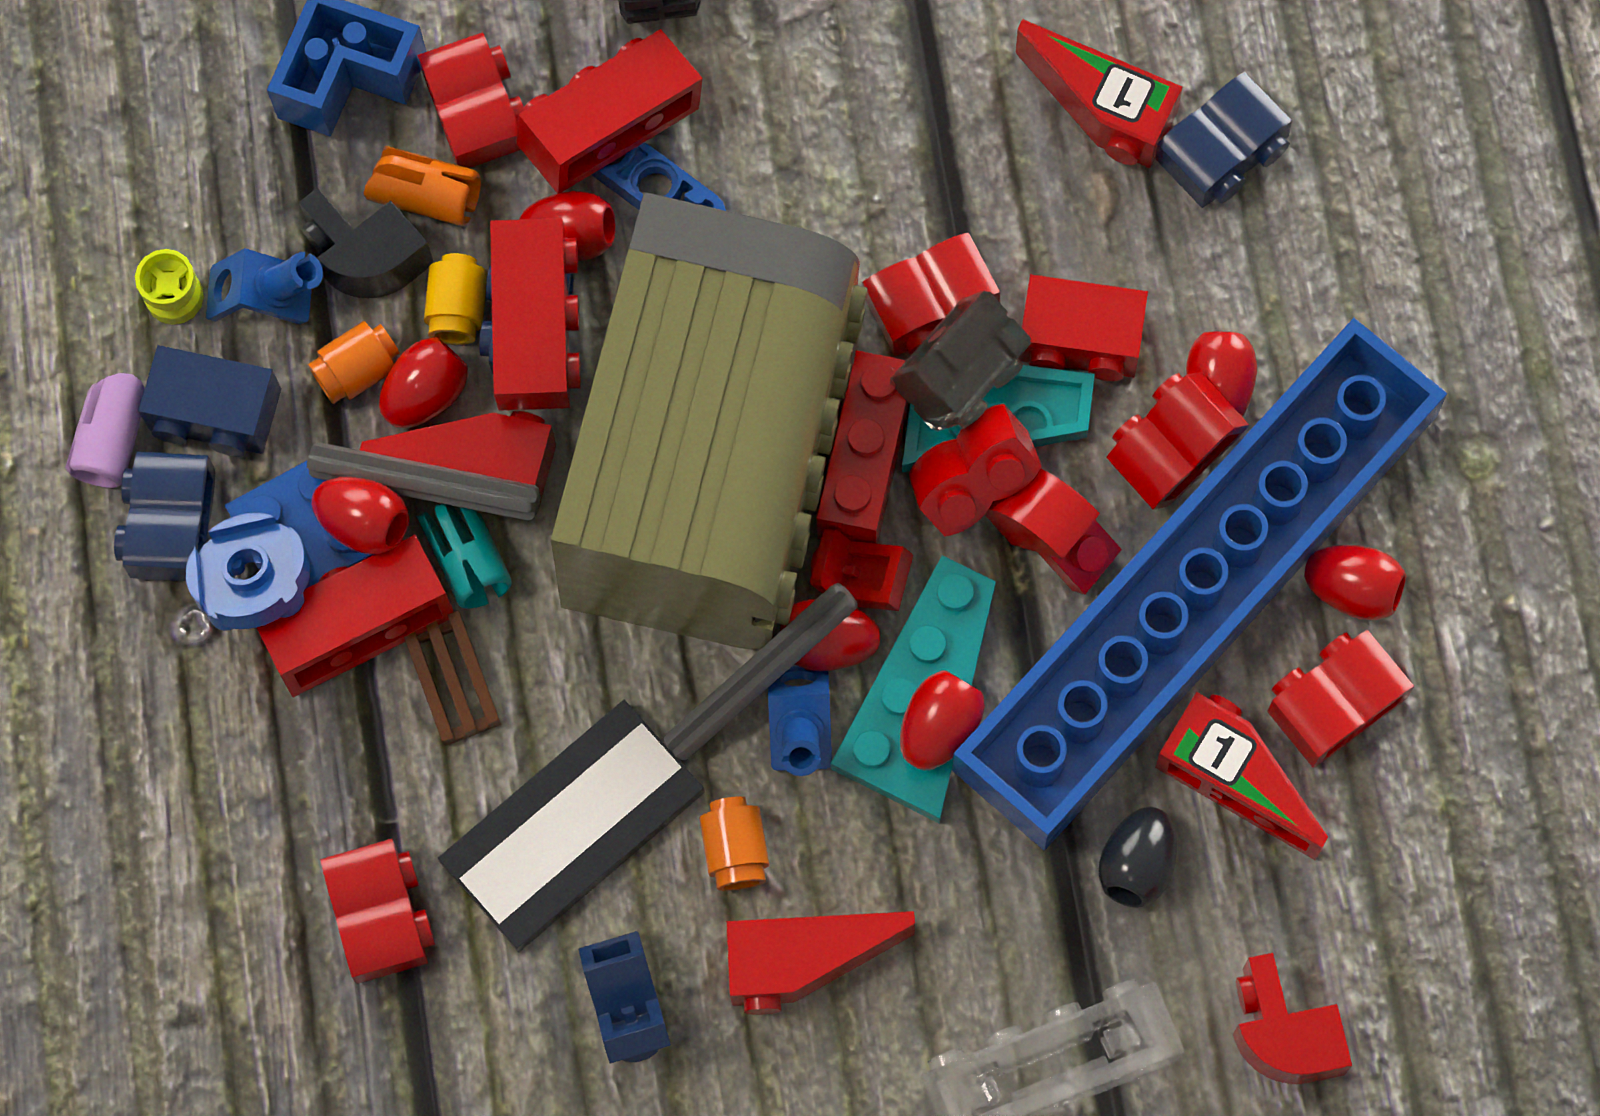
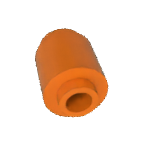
[307,321,400,404]
[699,796,770,891]

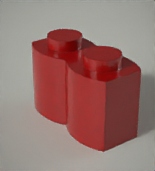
[417,32,524,168]
[862,232,1000,356]
[1106,372,1249,510]
[909,404,1041,537]
[1267,630,1414,768]
[320,839,435,984]

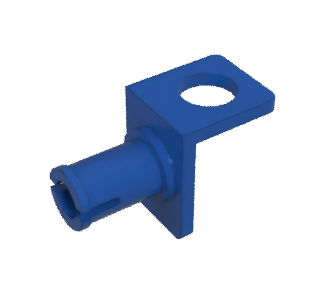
[206,248,323,325]
[768,666,832,776]

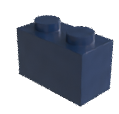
[138,345,281,457]

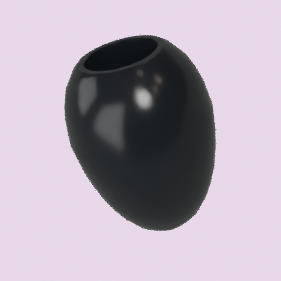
[1098,807,1177,908]

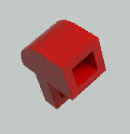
[985,469,1122,595]
[1233,953,1352,1084]

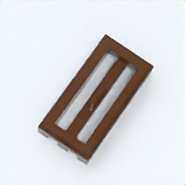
[404,610,502,746]

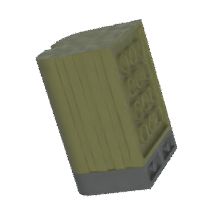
[551,192,868,649]

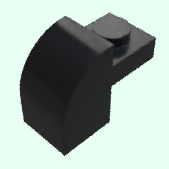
[299,188,434,298]

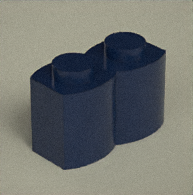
[1155,72,1292,208]
[114,452,215,581]

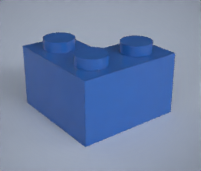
[267,0,427,137]

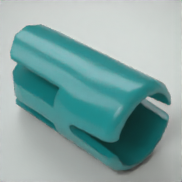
[416,503,512,609]

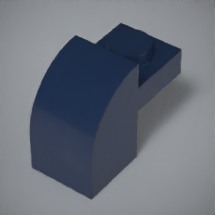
[578,931,671,1064]

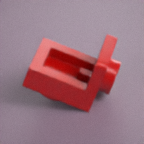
[810,529,914,611]

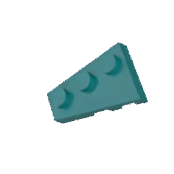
[902,353,1095,472]

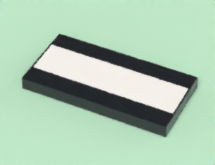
[438,699,705,953]

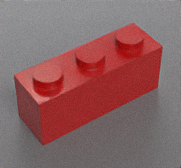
[517,29,703,194]
[490,218,581,411]
[817,350,915,544]
[257,535,454,698]

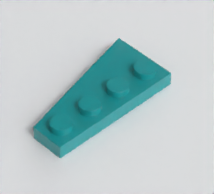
[831,555,996,824]

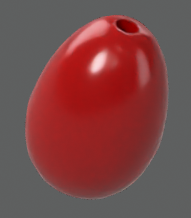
[519,191,616,261]
[1186,331,1258,417]
[379,337,468,428]
[311,477,409,554]
[1304,545,1406,620]
[780,599,880,671]
[900,670,985,771]

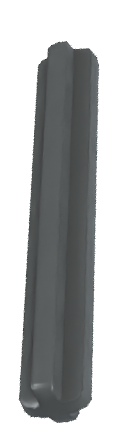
[307,442,541,521]
[663,583,858,761]

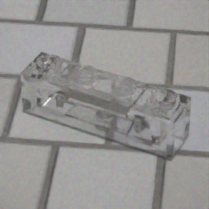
[920,979,1185,1116]

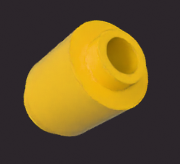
[424,253,488,345]

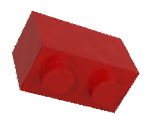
[1018,274,1148,381]

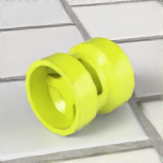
[135,249,204,325]

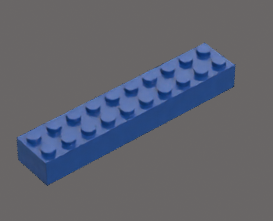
[952,318,1447,851]

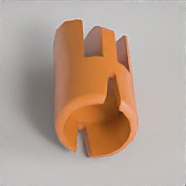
[363,146,481,226]

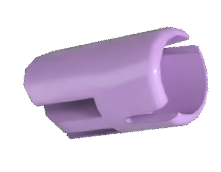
[65,373,145,488]

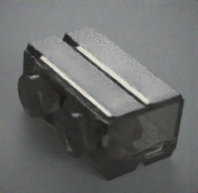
[890,290,1031,431]

